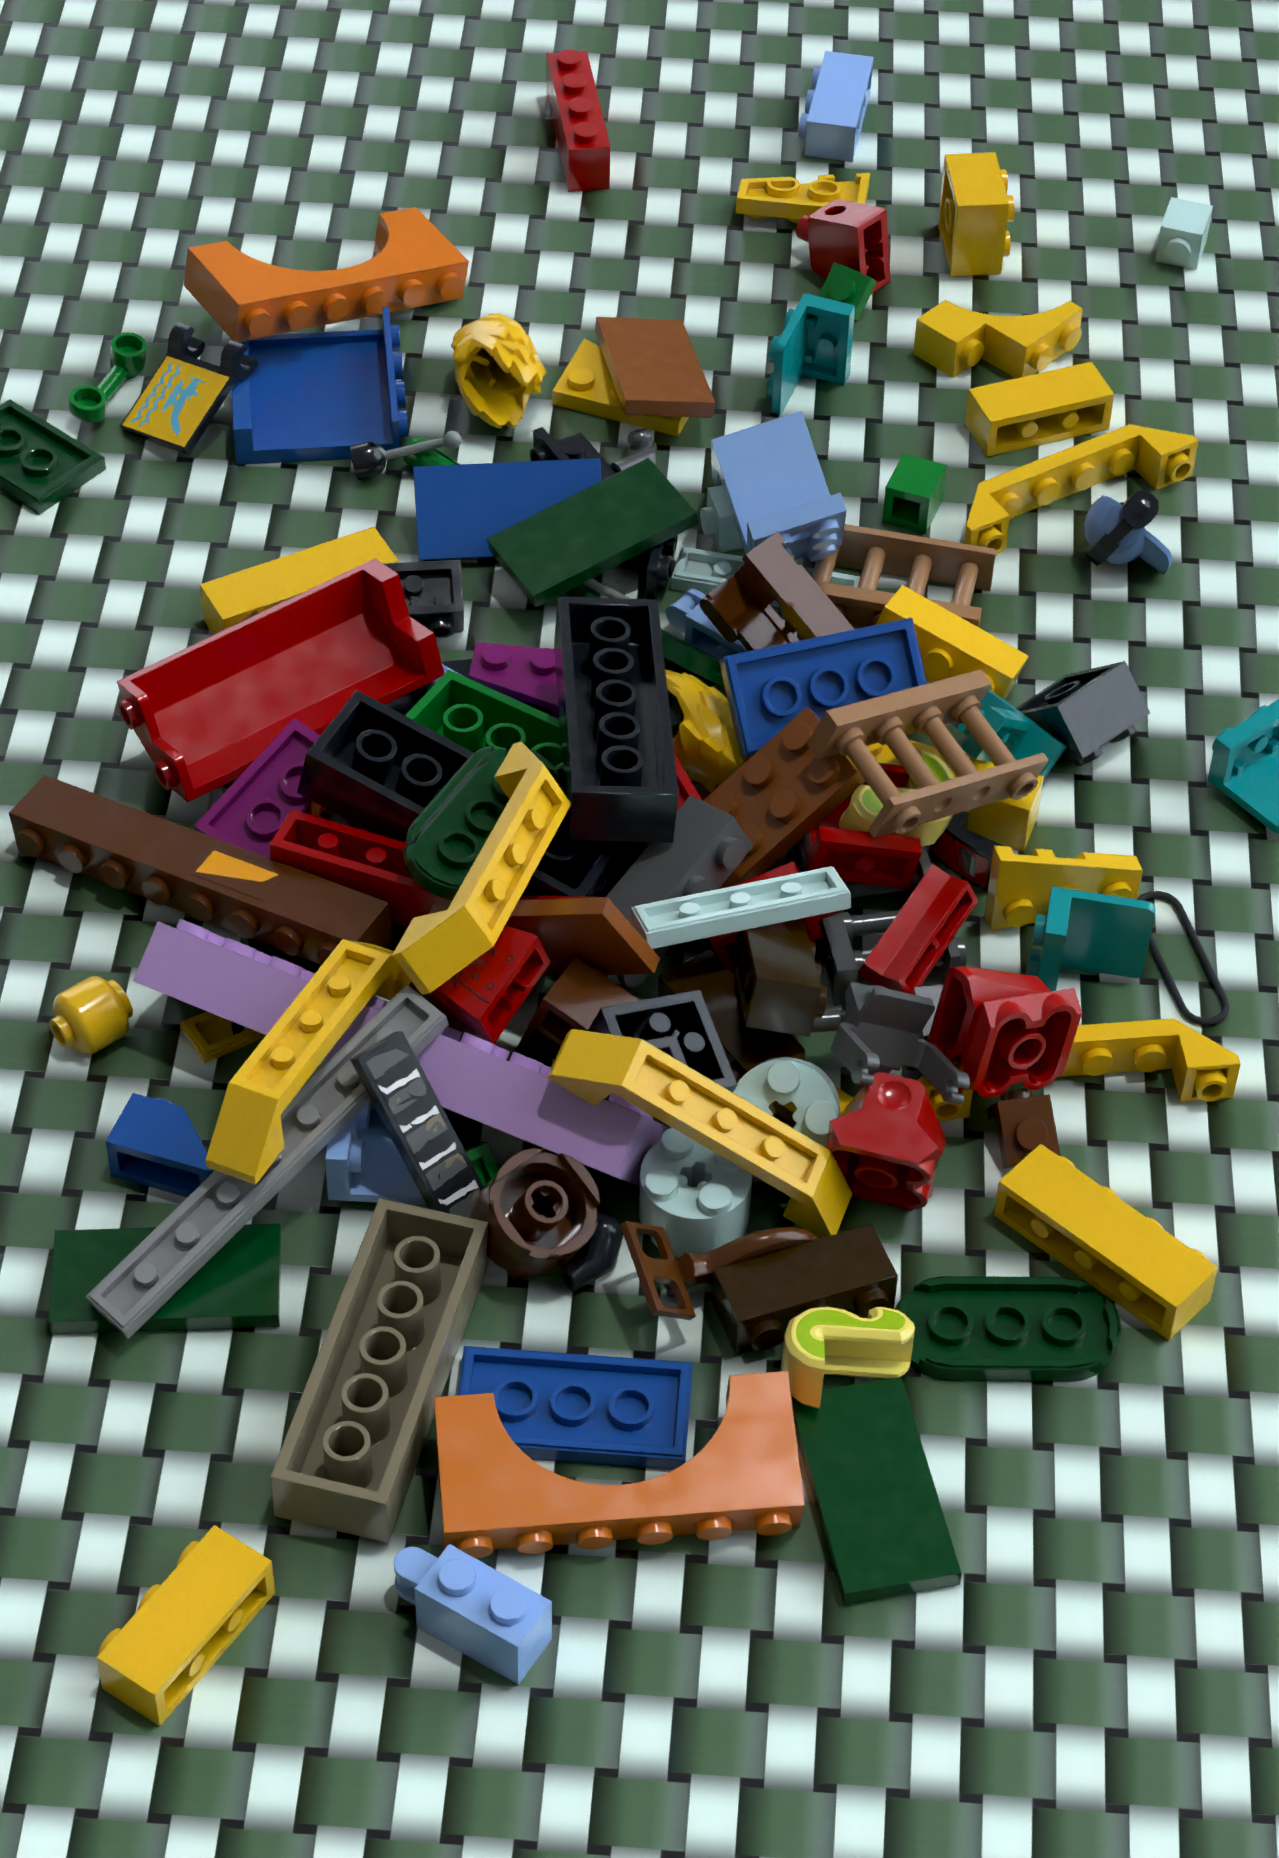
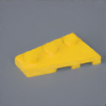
[736,173,870,223]
[552,338,689,436]
[984,846,1143,930]

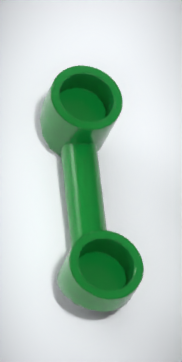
[69,332,147,422]

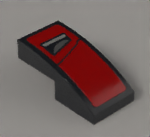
[929,811,1004,892]

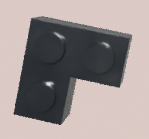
[588,990,738,1093]

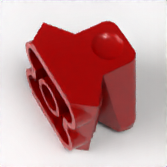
[927,966,1082,1098]
[826,1072,946,1211]

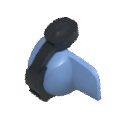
[1084,490,1172,575]

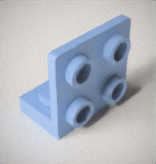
[325,1103,448,1205]

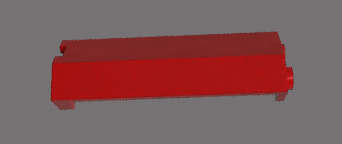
[117,558,445,802]

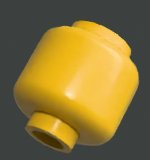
[49,976,133,1055]

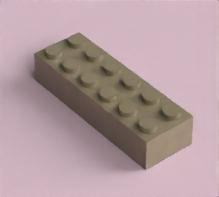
[270,1198,489,1543]

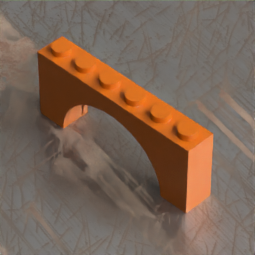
[184,207,469,342]
[434,1371,805,1559]

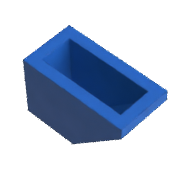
[105,1093,214,1197]

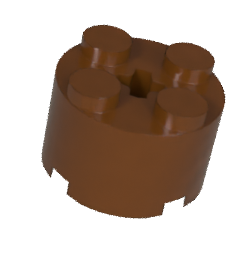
[470,1149,600,1279]

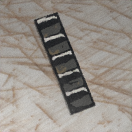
[350,1031,484,1218]

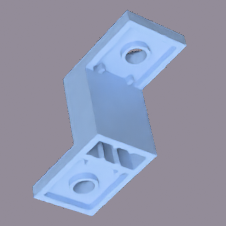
[711,411,847,561]

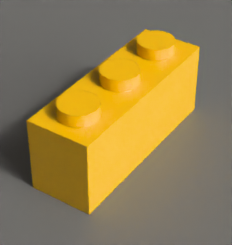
[965,361,1114,457]
[876,585,1029,700]
[96,1525,275,1726]

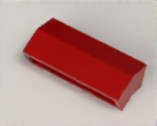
[858,864,978,994]

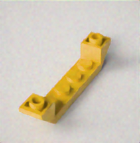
[964,424,1199,555]
[392,742,571,995]
[205,939,411,1185]
[918,1018,1241,1121]
[547,1029,852,1237]

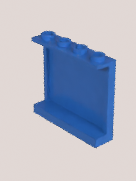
[230,307,408,465]

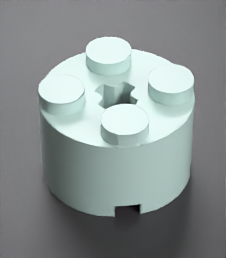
[733,1057,841,1148]
[639,1128,752,1258]

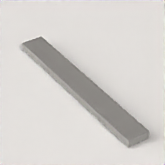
[85,984,449,1339]

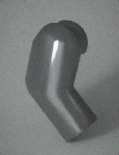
[610,428,657,473]

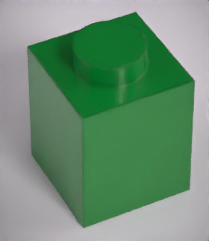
[882,453,947,534]

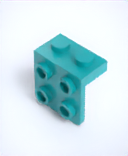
[766,293,855,415]
[1208,699,1279,834]
[1026,886,1156,991]

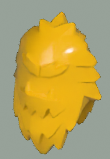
[451,313,547,429]
[665,669,753,792]

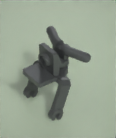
[792,982,970,1105]

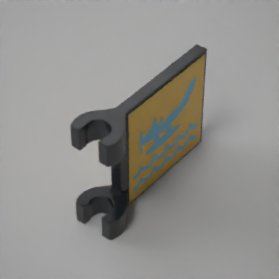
[119,322,258,455]

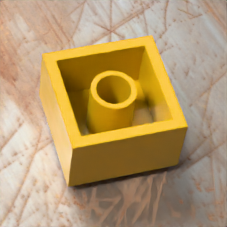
[938,152,1015,276]

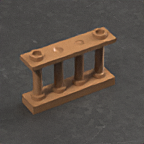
[806,524,996,629]
[807,669,1049,838]

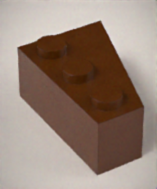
[515,956,643,1095]

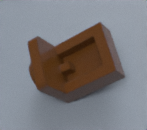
[987,1088,1061,1169]

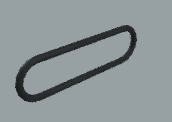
[1138,891,1230,1026]

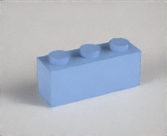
[798,51,874,162]

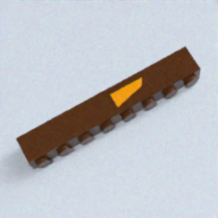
[9,775,394,965]

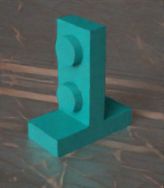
[957,689,1067,780]

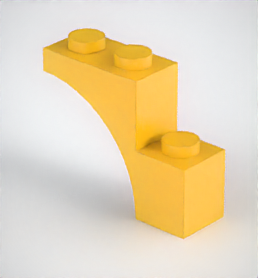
[913,300,1083,378]

